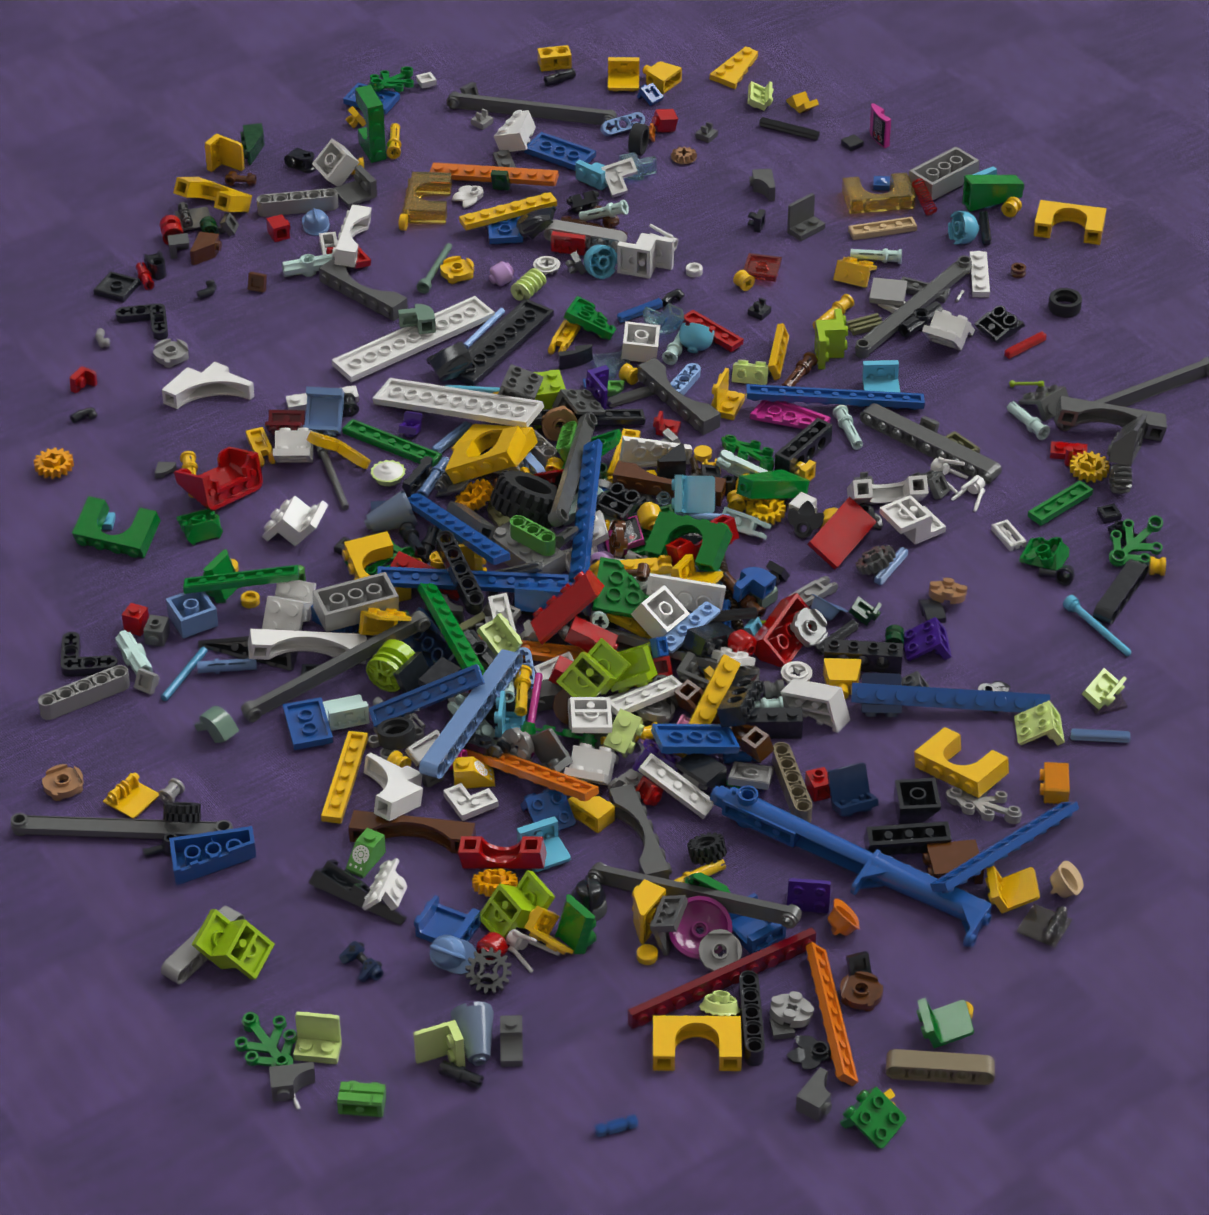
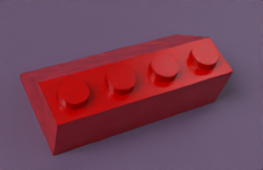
[530,569,605,645]
[754,593,812,668]

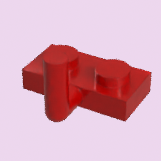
[1050,441,1088,466]

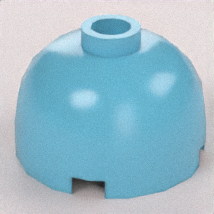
[948,211,979,245]
[583,244,617,279]
[679,323,715,353]

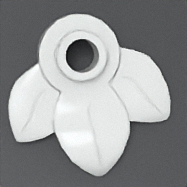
[452,185,484,209]

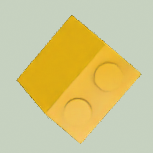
[632,879,666,945]

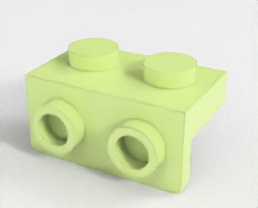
[747,81,774,111]
[732,360,770,385]
[477,613,523,656]
[1082,668,1127,710]
[603,708,645,758]

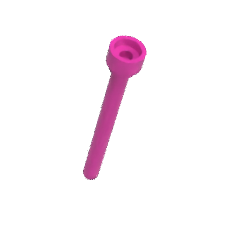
[527,673,543,757]

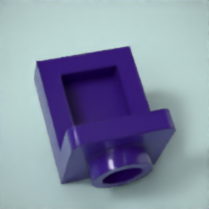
[398,411,422,437]

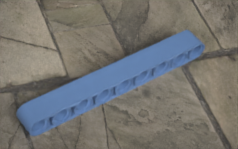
[419,649,523,779]

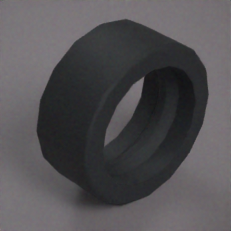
[628,123,649,155]
[1048,288,1082,318]
[376,717,416,750]

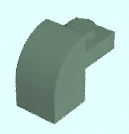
[398,304,436,334]
[194,706,239,743]

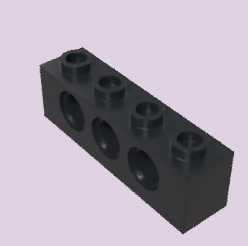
[774,418,833,474]
[823,639,903,674]
[717,674,764,728]
[864,821,952,855]

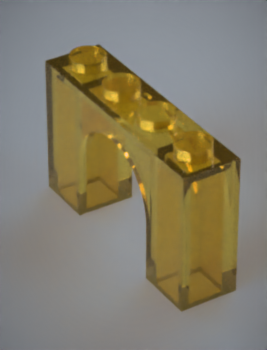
[403,172,452,224]
[842,172,915,214]

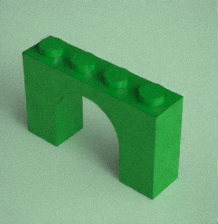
[355,85,386,163]
[72,496,161,558]
[644,511,733,572]

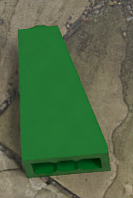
[962,175,1024,211]
[736,469,810,499]

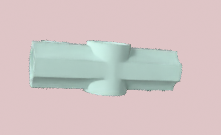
[282,254,334,277]
[115,630,153,676]

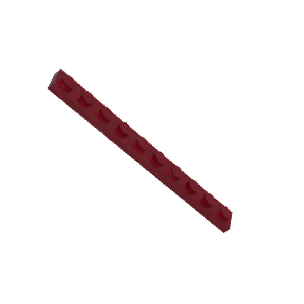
[628,927,816,1029]

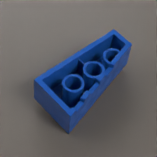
[514,580,592,616]
[169,826,256,886]

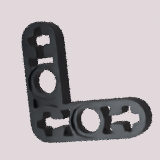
[115,303,169,340]
[61,631,118,677]

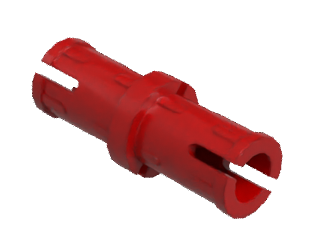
[135,262,155,290]

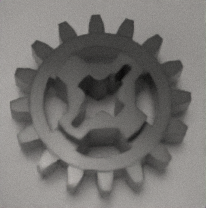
[855,545,896,575]
[465,947,512,995]

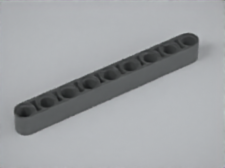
[860,403,1002,484]

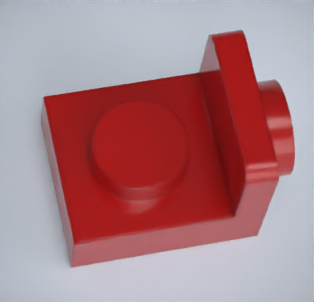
[69,366,97,393]
[653,411,681,436]

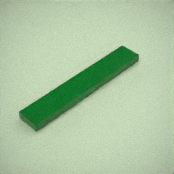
[342,419,442,467]
[183,565,299,594]

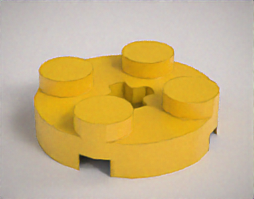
[440,256,474,284]

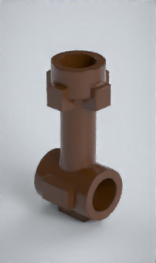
[225,171,257,186]
[593,206,620,228]
[624,563,651,582]

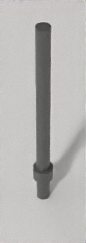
[316,446,349,510]

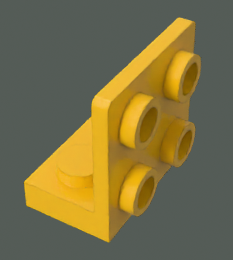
[711,368,745,421]

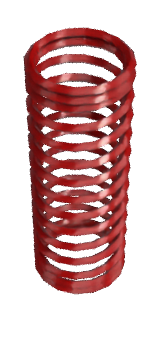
[911,178,937,215]

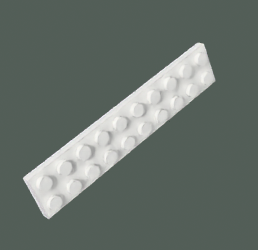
[332,296,495,382]
[372,378,544,427]

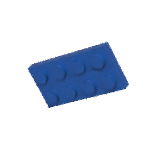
[524,132,596,171]
[651,724,740,755]

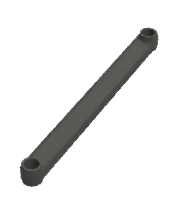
[447,91,617,127]
[855,255,972,358]
[1054,357,1209,431]
[548,412,598,527]
[241,611,431,722]
[568,614,760,677]
[10,813,233,839]
[588,862,802,928]

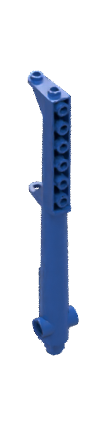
[710,785,992,948]

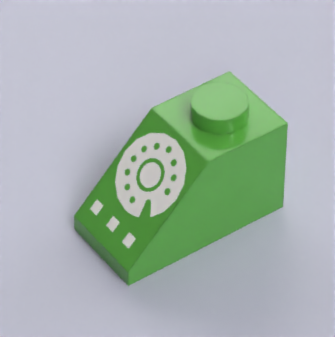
[346,828,386,878]

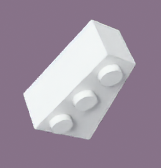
[494,110,536,152]
[781,679,850,733]

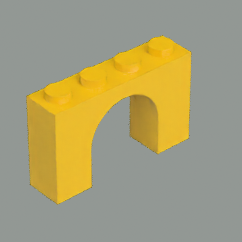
[173,177,252,212]
[1033,200,1107,245]
[452,424,538,467]
[445,425,527,484]
[342,531,411,602]
[914,727,1009,798]
[653,1015,742,1071]

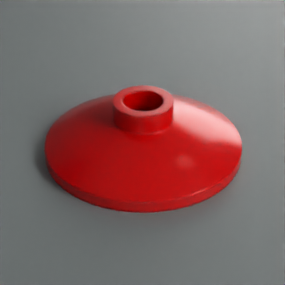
[532,469,564,483]

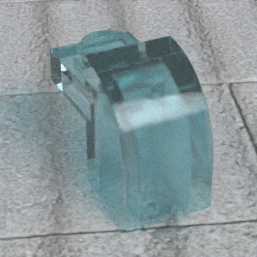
[619,152,657,180]
[643,303,684,335]

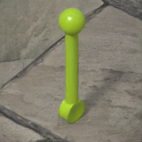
[1009,380,1044,387]

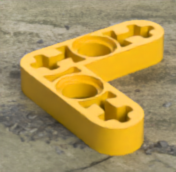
[306,431,371,469]

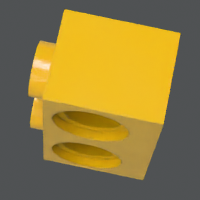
[537,45,572,72]

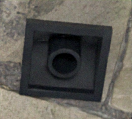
[657,443,686,479]
[675,753,727,788]

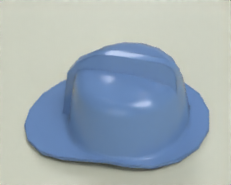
[302,208,330,236]
[811,594,849,621]
[429,935,476,974]

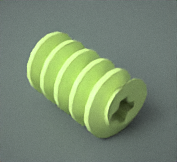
[510,268,547,301]

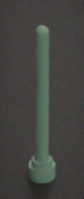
[416,243,452,294]

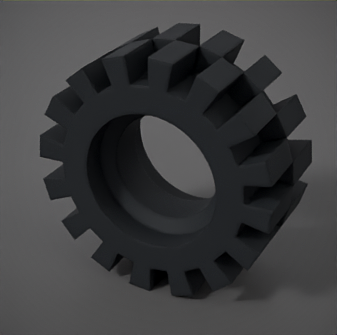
[163,802,201,823]
[687,832,727,865]

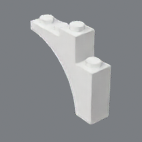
[162,362,254,409]
[364,753,423,821]

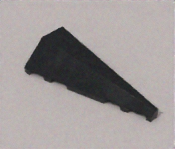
[198,636,298,671]
[308,859,407,925]

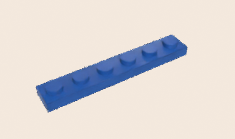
[369,664,485,728]

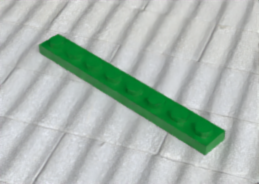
[417,583,485,675]

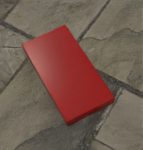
[807,496,877,570]

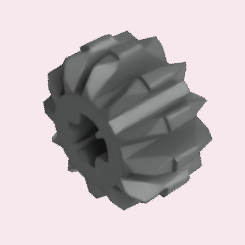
[1109,464,1133,494]

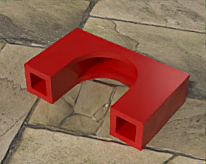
[548,616,618,686]

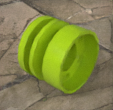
[366,639,415,692]

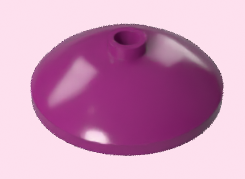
[669,896,732,960]

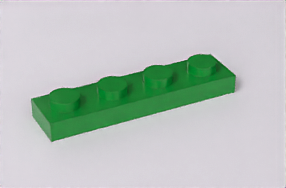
[1028,480,1093,526]

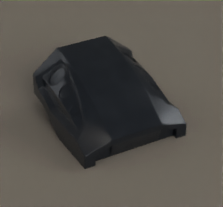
[516,206,557,239]
[974,305,1025,343]
[426,341,472,382]
[596,483,647,521]

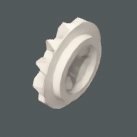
[533,256,560,275]
[781,661,812,684]

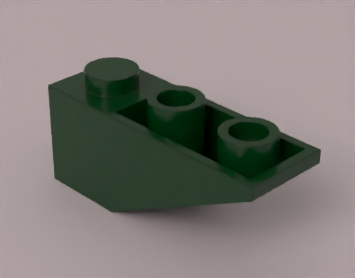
[240,123,265,165]

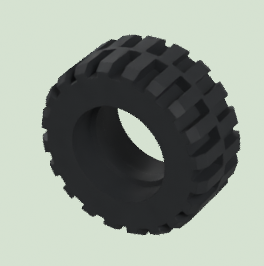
[490,470,558,528]

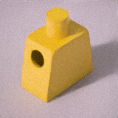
[643,61,682,94]
[823,658,861,699]

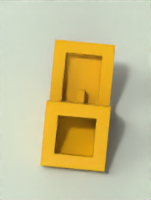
[786,91,819,113]

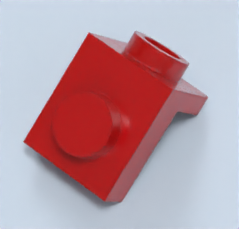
[636,776,664,806]

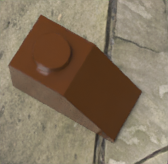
[190,232,222,265]

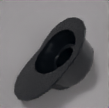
[572,875,607,921]

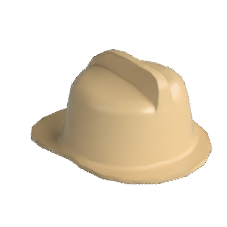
[1050,861,1084,898]

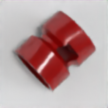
[159,215,184,245]

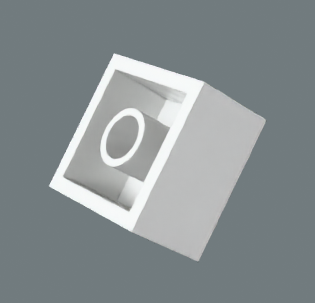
[312,139,360,187]
[621,321,660,362]
[631,585,690,638]

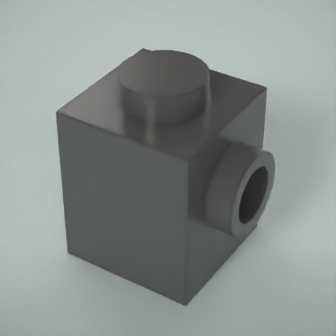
[143,615,170,647]

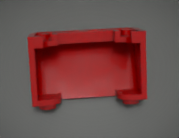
[174,447,263,510]

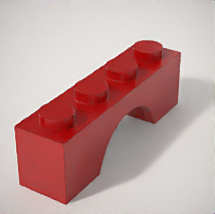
[665,514,739,567]
[458,836,547,869]

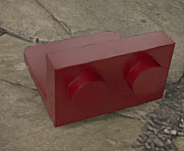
[265,410,305,435]

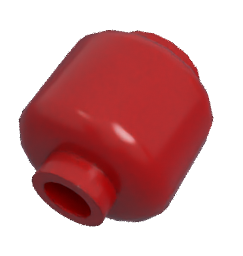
[728,629,757,656]
[476,932,508,961]

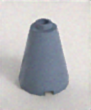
[364,490,418,533]
[450,1001,494,1066]

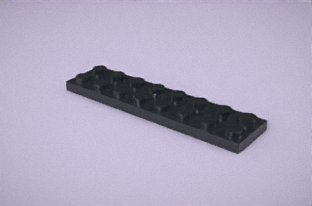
[454,299,554,386]

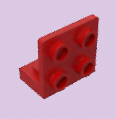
[551,231,587,256]

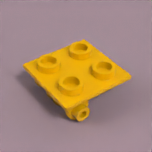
[103,772,159,819]

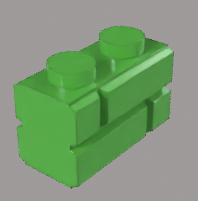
[337,1080,386,1117]

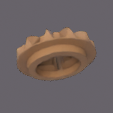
[671,146,697,164]

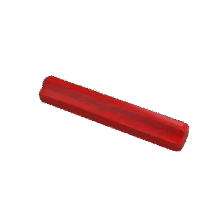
[1004,331,1047,359]

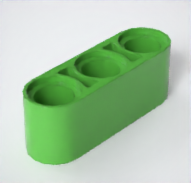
[556,421,577,464]
[510,515,556,556]

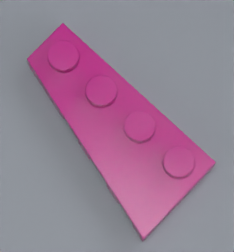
[750,400,831,429]

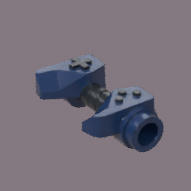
[339,940,384,982]

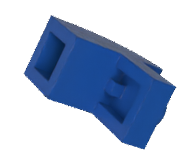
[733,567,777,602]

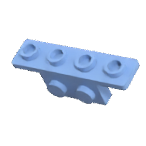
[663,601,720,654]

